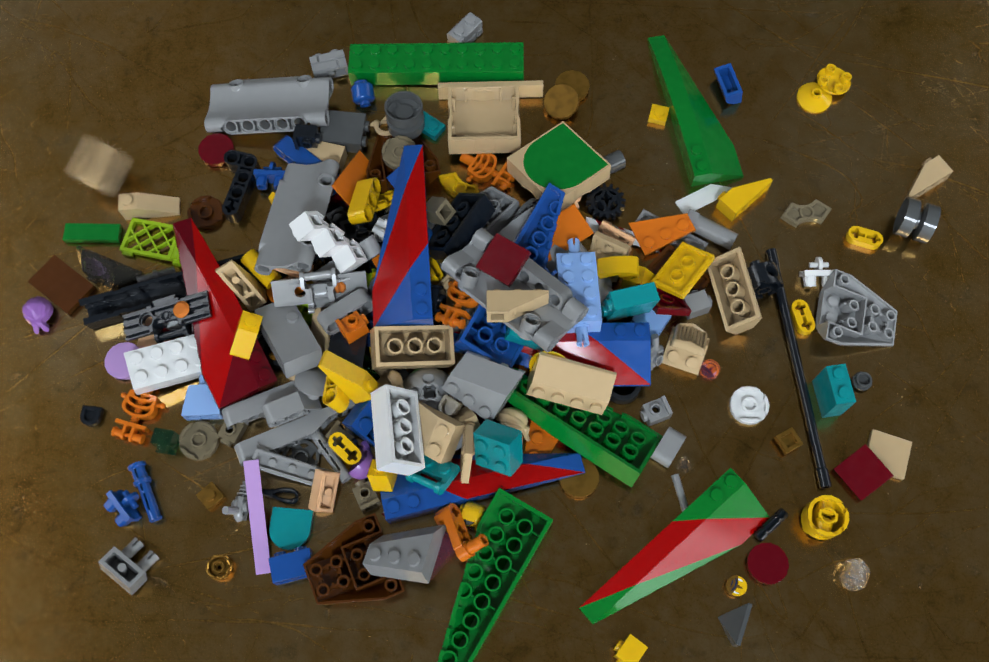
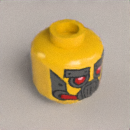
[459,501,487,531]

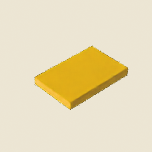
[650,242,715,300]

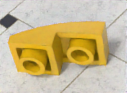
[597,256,639,279]

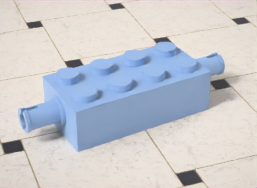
[555,238,602,347]

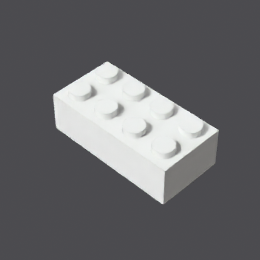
[124,334,202,395]
[370,384,425,476]

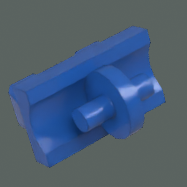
[253,162,285,190]
[103,490,142,527]

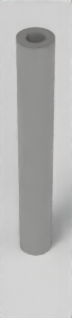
[671,474,689,512]

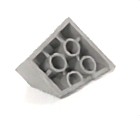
[479,186,520,236]
[442,351,526,421]
[362,524,446,584]

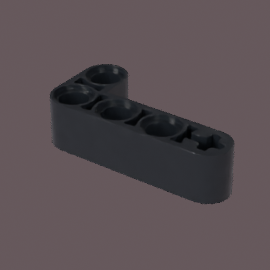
[222,150,261,223]

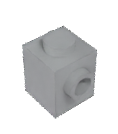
[684,289,712,320]

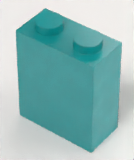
[601,282,660,322]
[812,363,856,418]

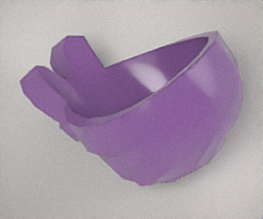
[22,296,53,334]
[348,440,375,480]

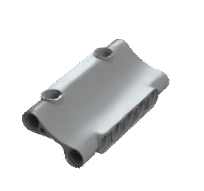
[204,75,334,135]
[254,159,340,275]
[441,228,589,353]

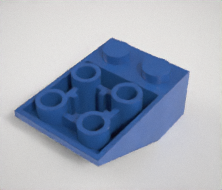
[342,400,375,448]

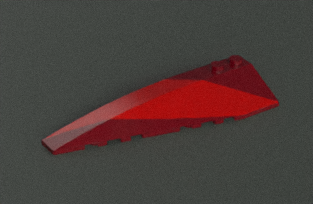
[173,218,277,409]

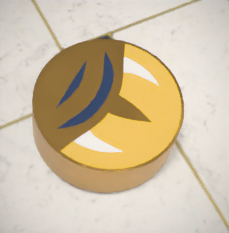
[725,575,747,597]

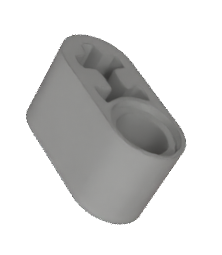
[650,426,687,468]

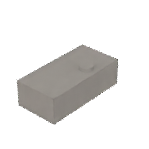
[254,302,322,378]

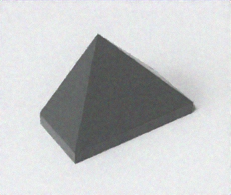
[718,603,753,647]

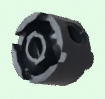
[747,260,783,299]

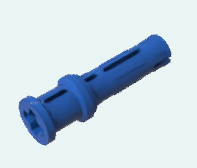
[127,461,162,523]

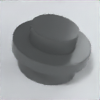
[852,371,872,391]

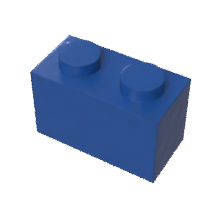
[268,546,314,586]

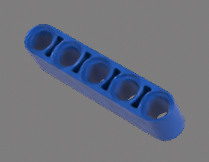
[273,135,339,197]

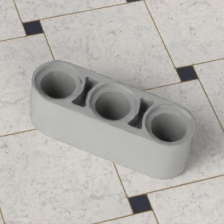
[317,289,373,335]

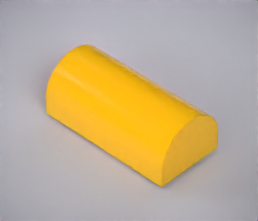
[241,249,282,289]

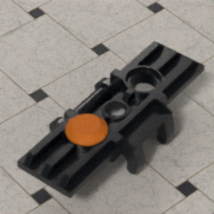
[122,290,212,343]

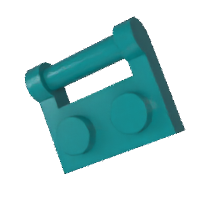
[406,455,460,495]

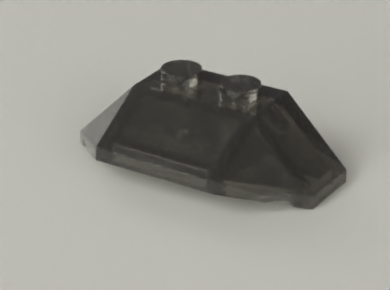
[76,245,144,290]

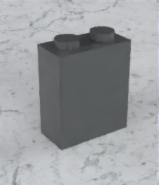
[319,110,370,153]

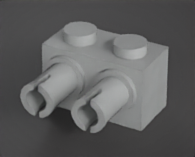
[98,537,159,595]

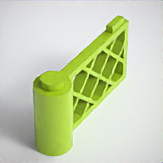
[119,217,201,268]

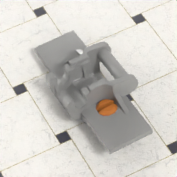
[271,268,368,314]

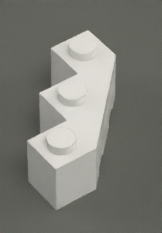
[289,211,368,273]

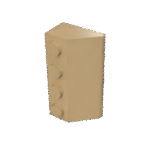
[708,247,762,335]
[526,352,617,415]

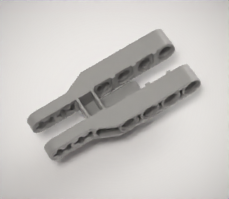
[221,380,356,466]

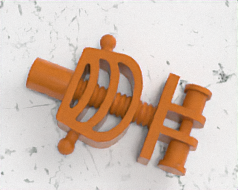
[459,153,515,193]
[435,280,479,329]
[111,389,166,444]

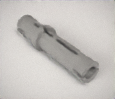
[309,428,352,484]

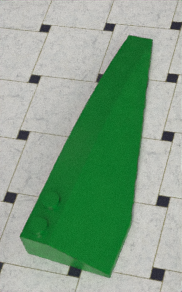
[647,35,744,187]

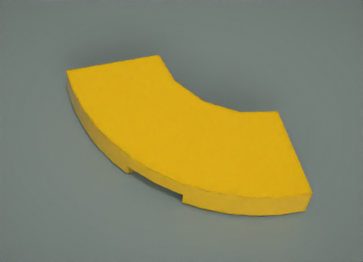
[439,172,479,198]

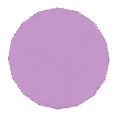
[105,342,139,380]

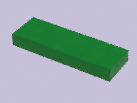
[62,223,122,243]

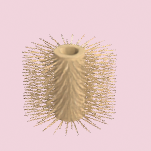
[64,134,134,197]

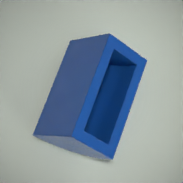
[714,63,743,104]

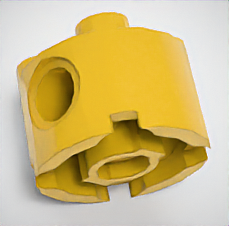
[801,495,849,540]

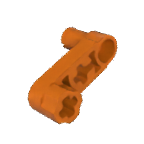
[434,503,489,562]

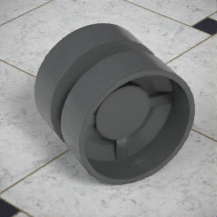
[384,91,425,139]
[893,197,941,244]

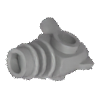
[651,334,664,371]
[222,481,249,522]

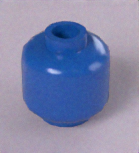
[351,80,375,108]

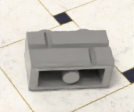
[447,12,483,43]
[309,49,348,78]

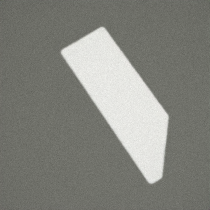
[675,184,732,214]

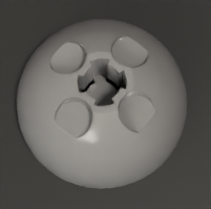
[403,368,457,411]

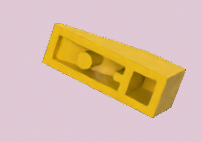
[716,178,773,222]
[318,350,379,404]

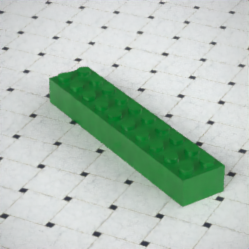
[348,42,524,85]

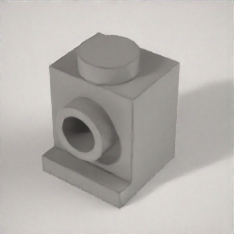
[640,395,673,427]

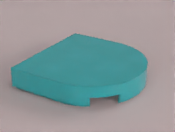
[269,507,314,551]

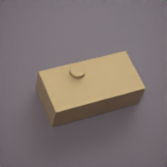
[370,325,455,370]

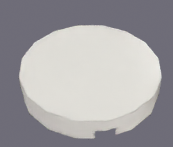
[729,386,770,425]

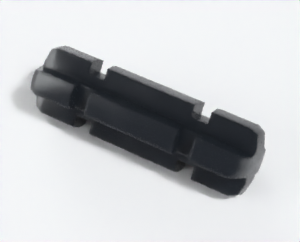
[754,508,788,542]

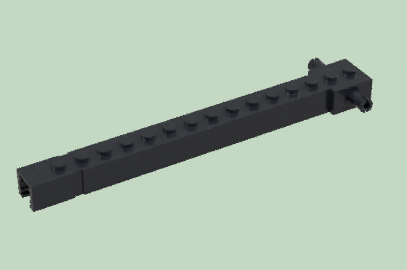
[79,205,383,330]

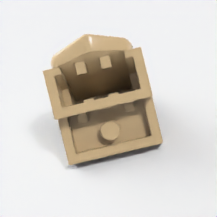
[588,231,632,283]
[662,323,710,375]

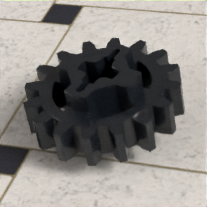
[586,183,626,221]

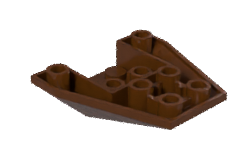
[366,134,441,193]
[303,513,405,605]

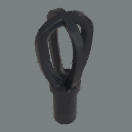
[262,487,299,504]

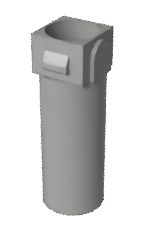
[688,209,738,250]

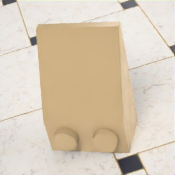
[418,400,466,464]

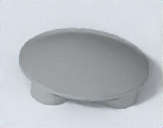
[294,367,326,400]

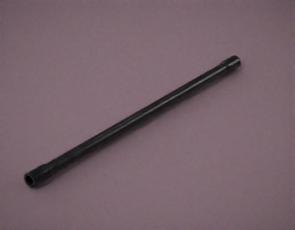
[765,248,832,489]

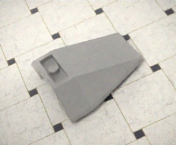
[815,269,898,347]

